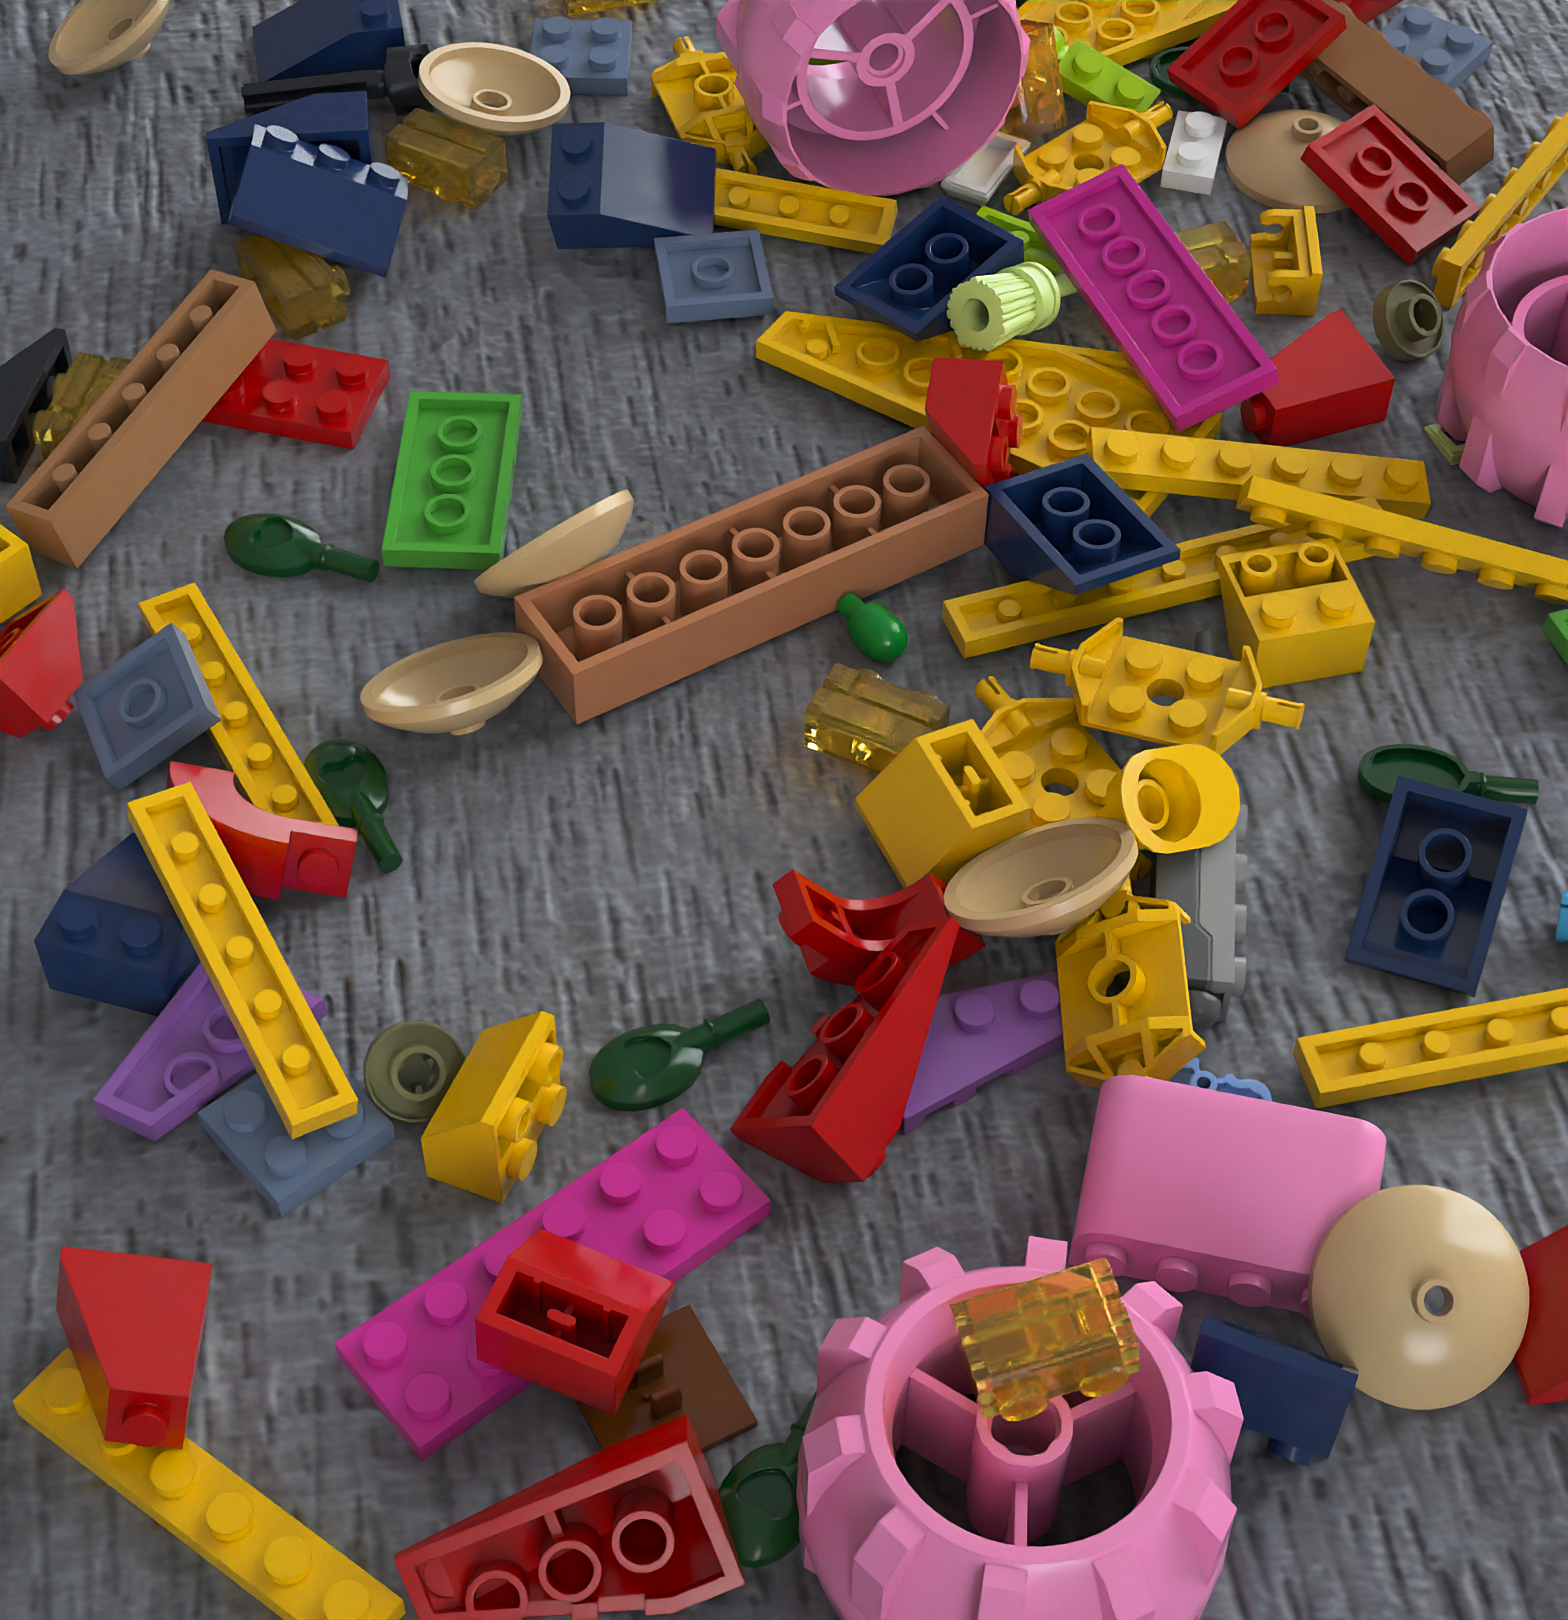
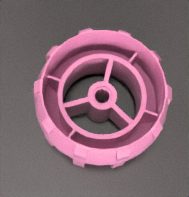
[716,0,1030,197]
[1436,206,1568,529]
[796,1236,1244,1620]

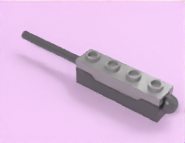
[1149,630,1248,1032]

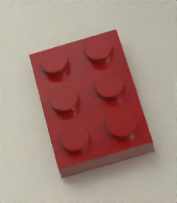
[1167,0,1347,130]
[1300,104,1481,265]
[202,339,390,449]

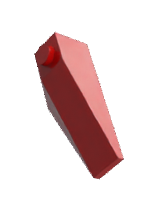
[729,916,960,1183]
[394,1415,745,1620]

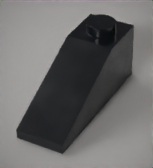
[0,328,75,484]

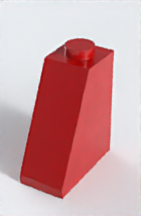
[1240,310,1395,447]
[56,1246,213,1449]

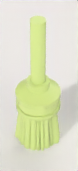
[946,262,1078,351]

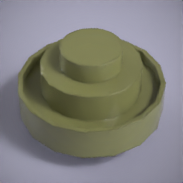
[1372,279,1444,363]
[363,1019,466,1123]

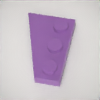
[93,963,327,1141]
[900,971,1064,1135]

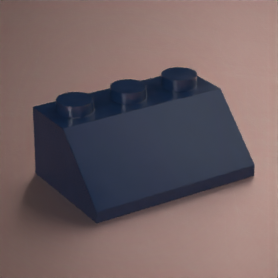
[228,124,409,278]

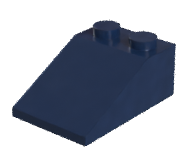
[252,0,405,82]
[206,91,375,225]
[547,122,717,249]
[834,195,1024,342]
[984,453,1181,595]
[1344,775,1528,998]
[34,832,201,1016]
[1190,1316,1359,1466]

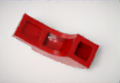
[166,761,358,900]
[772,869,986,986]

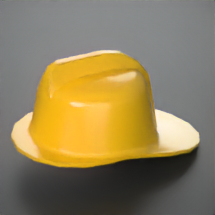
[1096,744,1240,854]

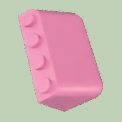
[1068,1074,1386,1318]

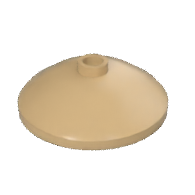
[48,0,171,76]
[418,42,571,136]
[1225,109,1349,214]
[473,489,634,598]
[360,632,543,735]
[943,817,1138,938]
[1308,1185,1529,1410]

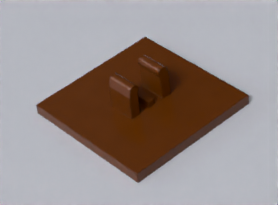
[574,1305,758,1453]

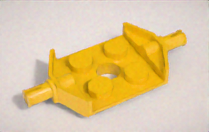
[650,37,770,175]
[1003,101,1173,215]
[1030,617,1305,755]
[974,676,1152,881]
[1055,874,1206,1089]

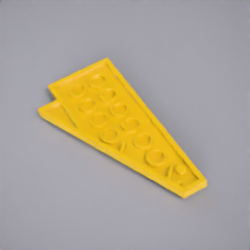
[756,311,1223,518]

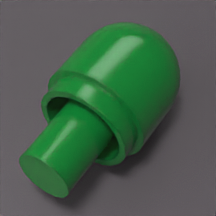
[837,593,908,663]

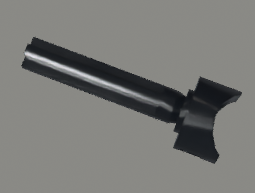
[241,43,436,116]

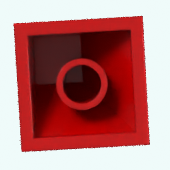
[0,588,83,738]

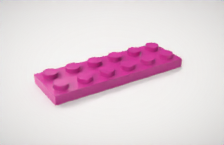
[1027,164,1279,433]
[335,1108,771,1461]

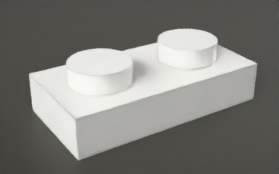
[1160,110,1227,195]

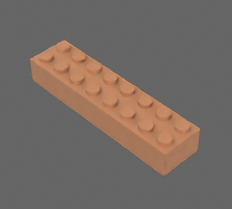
[514,426,989,725]

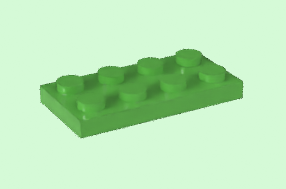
[382,391,523,570]

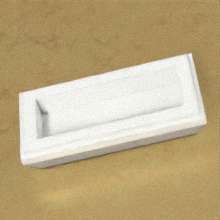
[941,131,1031,206]

